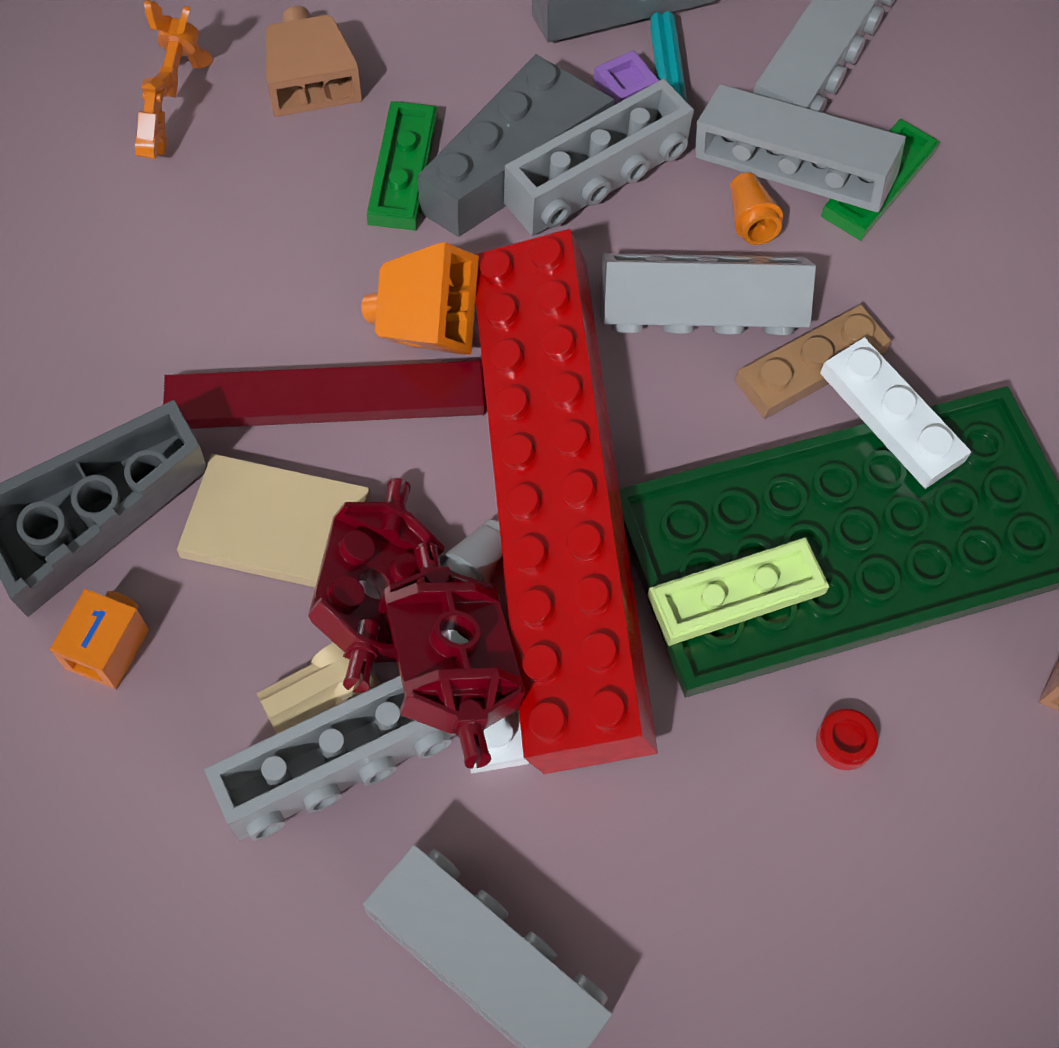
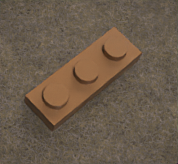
[735,304,892,419]

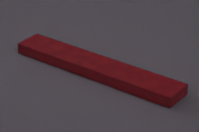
[163,361,484,429]

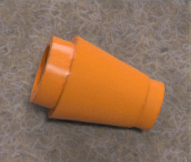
[730,172,783,245]

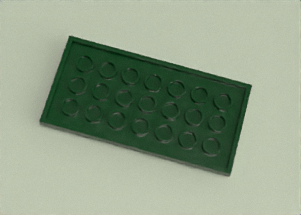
[619,386,1059,698]

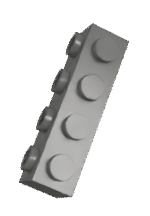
[504,78,694,236]
[695,84,906,213]
[600,253,816,335]
[203,676,455,841]
[363,845,613,1048]

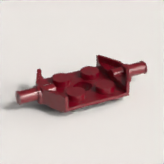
[308,478,445,693]
[378,542,526,769]

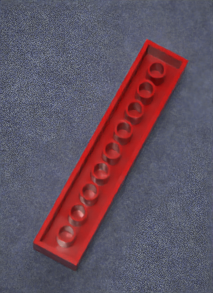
[475,229,658,774]

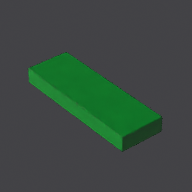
[366,101,438,231]
[821,118,940,241]

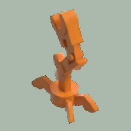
[135,0,213,159]

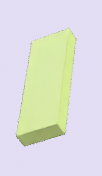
[647,538,829,646]

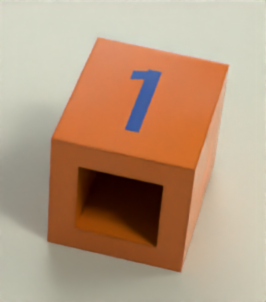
[49,588,149,690]

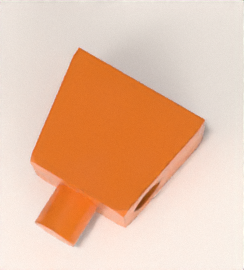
[361,242,479,355]

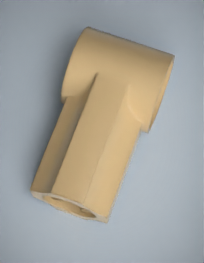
[256,642,382,734]

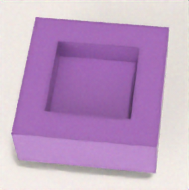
[593,50,659,105]

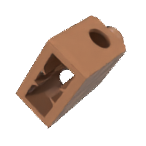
[266,6,362,117]

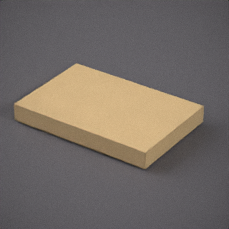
[177,454,370,588]

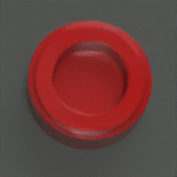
[816,709,878,771]

